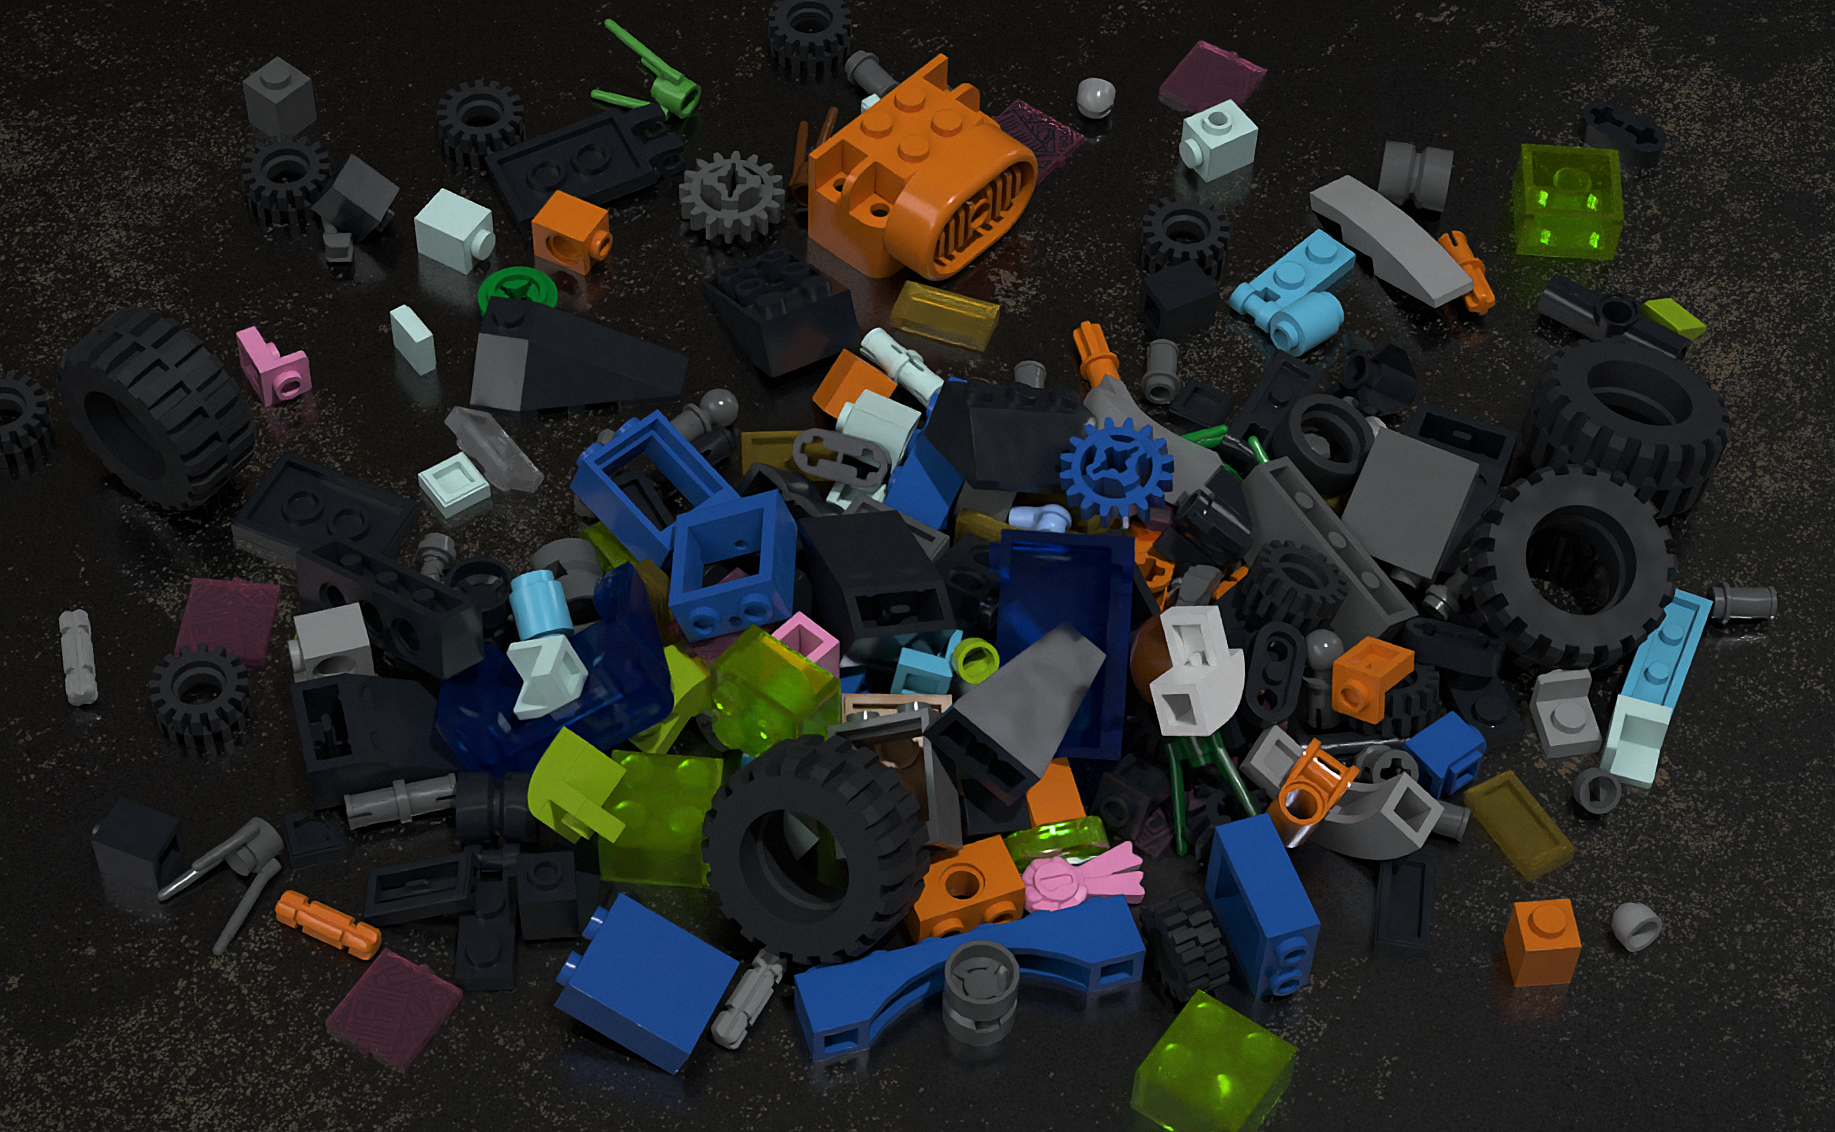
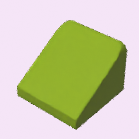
[1640,298,1707,341]

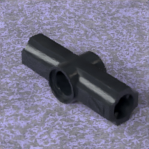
[1537,273,1691,361]

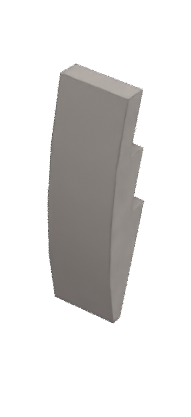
[1310,175,1474,308]

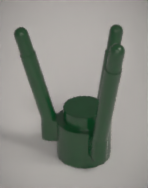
[1164,729,1259,856]

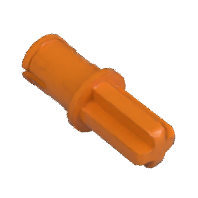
[1437,231,1496,315]
[1073,321,1121,388]

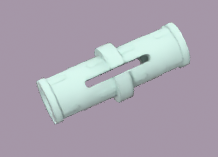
[860,328,944,408]

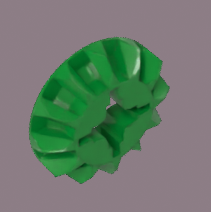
[478,267,558,318]

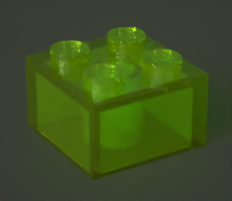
[1512,144,1624,261]
[710,624,841,759]
[598,750,724,889]
[1130,989,1298,1132]

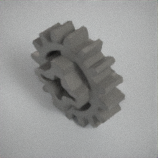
[679,151,785,244]

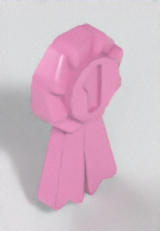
[1021,841,1145,913]

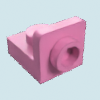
[236,326,312,407]

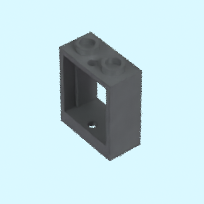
[826,702,963,862]

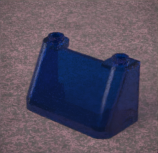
[989,529,1136,761]
[435,561,675,780]

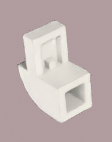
[1149,606,1245,736]

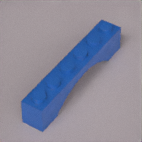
[794,894,1146,1063]

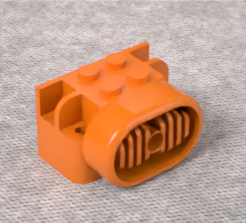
[808,53,1038,281]

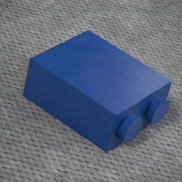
[554,893,740,1076]

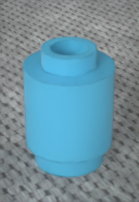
[1270,291,1344,357]
[509,570,575,641]

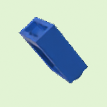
[570,409,741,578]
[668,489,797,643]
[1205,813,1321,999]

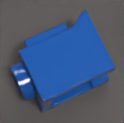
[1400,710,1487,800]

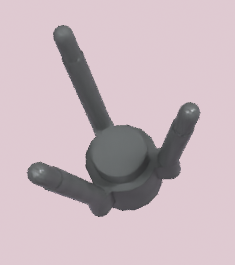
[157,817,284,956]

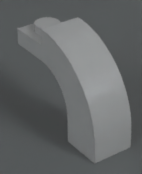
[1083,374,1225,507]
[1238,725,1445,860]

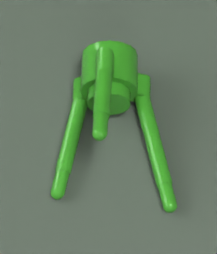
[591,19,701,121]

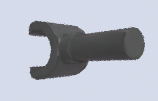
[320,216,353,262]

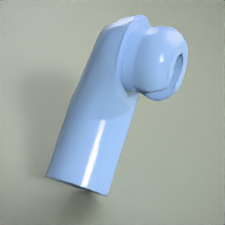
[1009,504,1072,542]

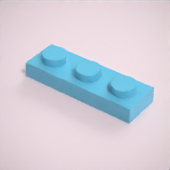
[1620,589,1713,722]

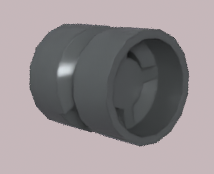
[1377,140,1454,213]
[530,538,614,639]
[942,940,1020,1046]

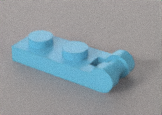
[1229,229,1356,334]

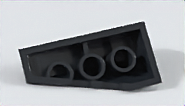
[470,296,690,418]

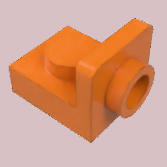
[1331,636,1415,724]

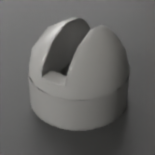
[1076,78,1116,120]
[1611,902,1662,952]

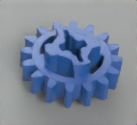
[1059,417,1175,529]

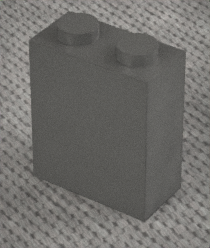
[1341,426,1479,591]

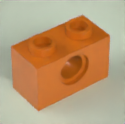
[903,834,1026,945]

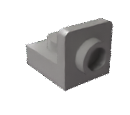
[1529,669,1603,759]

